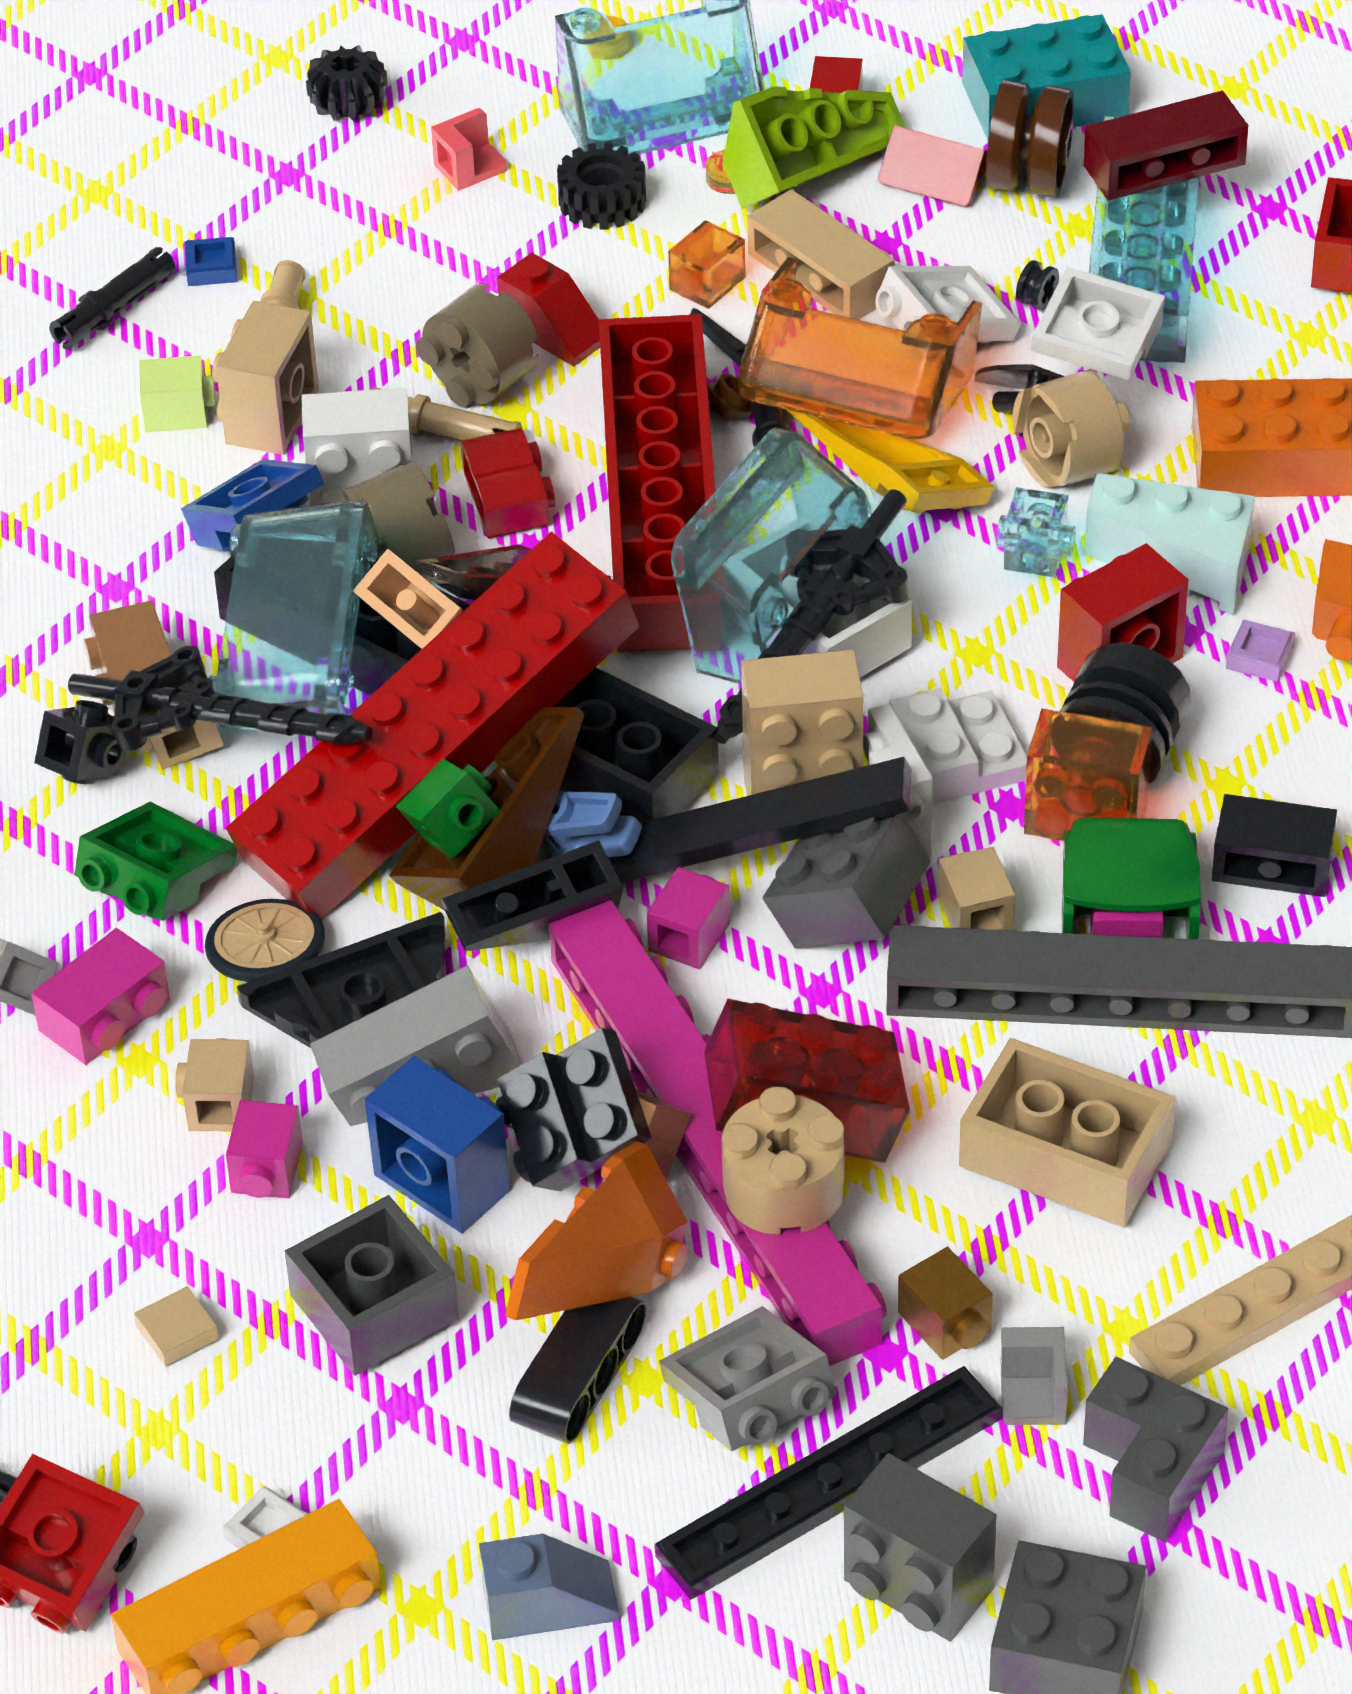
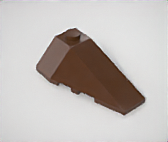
[389,707,585,911]

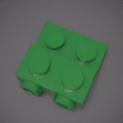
[74,801,237,921]

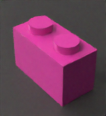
[31,927,170,1065]

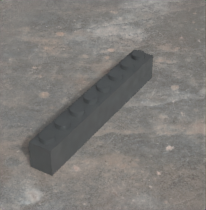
[886,925,1352,1038]

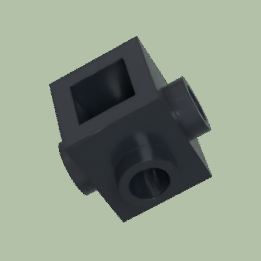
[34,700,125,784]

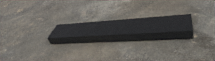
[609,756,912,883]
[654,1366,1001,1600]

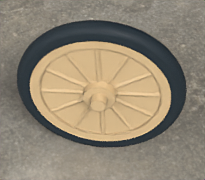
[204,899,325,982]

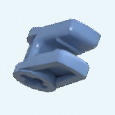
[544,790,642,858]

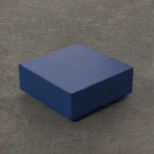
[185,237,238,286]

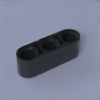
[509,1297,647,1444]

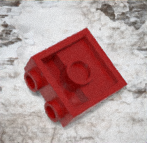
[0,1453,145,1634]

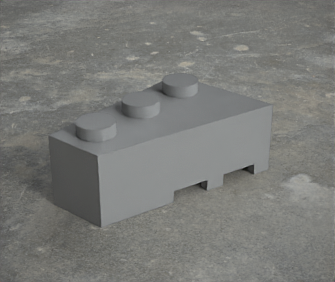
[310,965,522,1126]

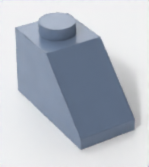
[479,1533,620,1641]

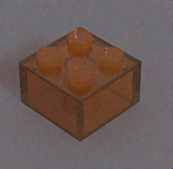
[1024,708,1153,841]

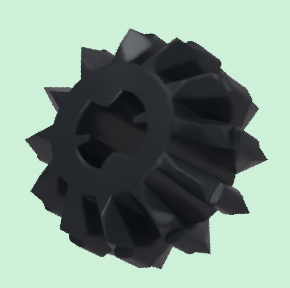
[305,44,388,121]

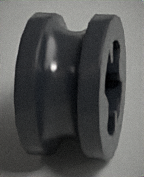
[1015,260,1060,311]

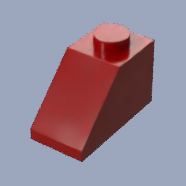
[497,252,600,367]

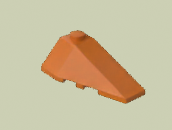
[505,1141,688,1321]

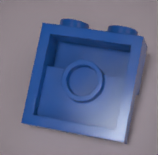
[180,459,324,552]

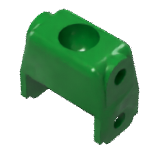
[1061,817,1201,940]

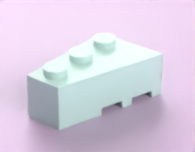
[1085,473,1255,615]

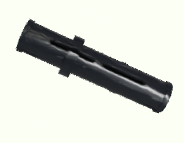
[49,246,176,350]

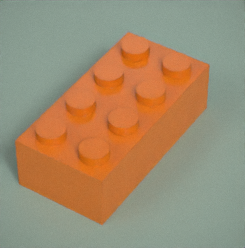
[1191,378,1352,497]

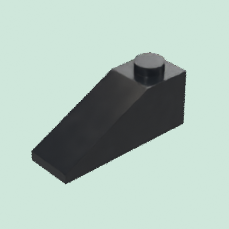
[441,840,623,952]

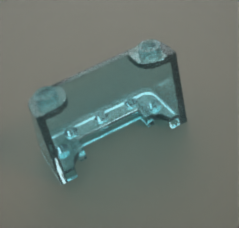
[555,0,764,155]
[209,501,380,731]

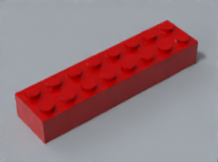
[599,314,725,652]
[226,531,639,920]

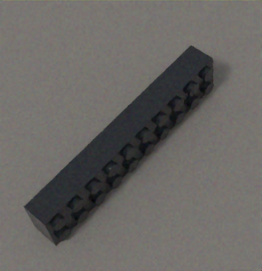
[214,511,719,823]

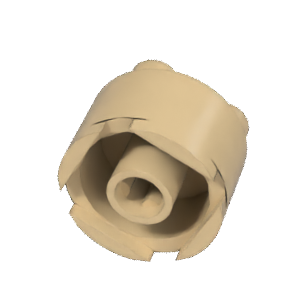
[1012,369,1130,488]
[721,1087,845,1235]

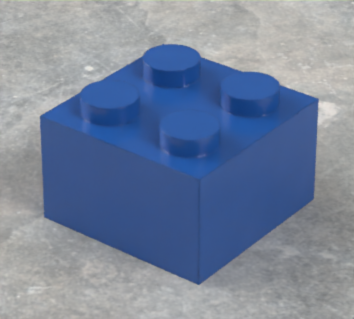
[365,1056,510,1234]

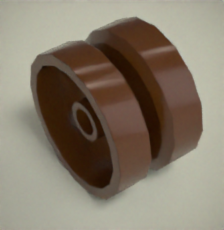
[986,80,1074,197]

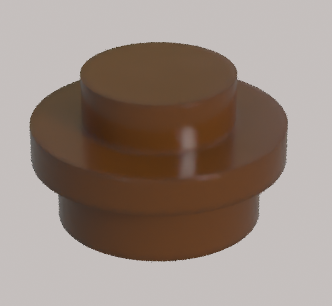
[707,374,756,420]

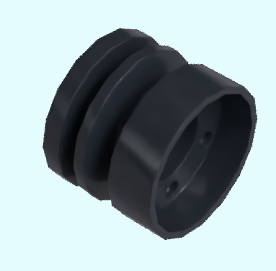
[1050,642,1191,793]

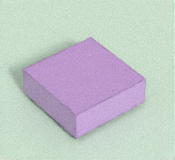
[1226,619,1295,682]

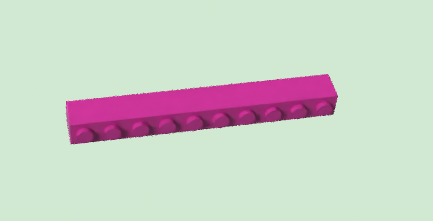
[549,900,887,1366]

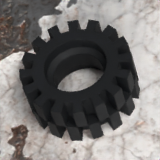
[557,143,647,230]

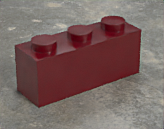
[1083,90,1249,201]

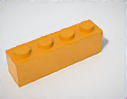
[111,1499,381,1694]

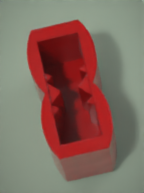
[460,428,556,537]

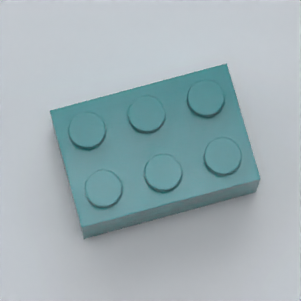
[962,14,1131,140]

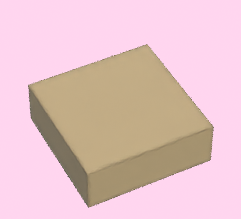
[134,1286,219,1367]

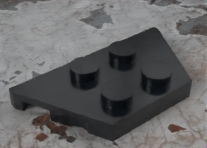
[236,912,446,1048]

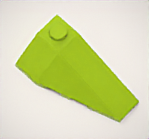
[722,86,906,209]

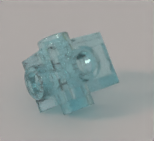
[996,487,1076,578]

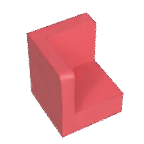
[431,108,507,191]

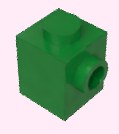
[395,759,500,859]

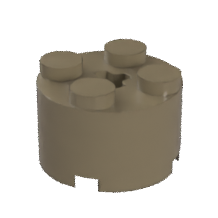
[415,284,539,407]
[343,462,455,574]

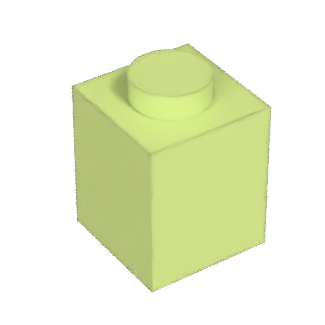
[139,355,216,432]

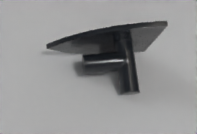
[974,364,1064,438]

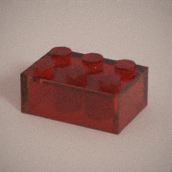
[704,998,910,1163]

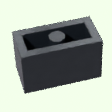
[1211,794,1338,897]

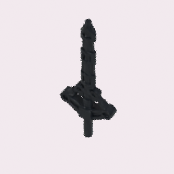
[714,489,909,744]
[68,646,373,752]

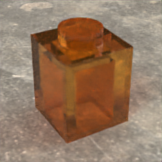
[668,220,746,309]

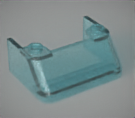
[671,428,872,684]

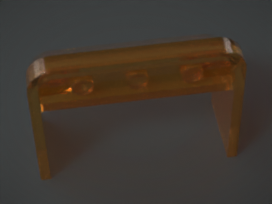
[737,257,982,439]

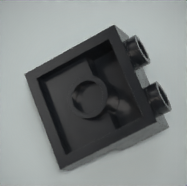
[496,1028,652,1192]

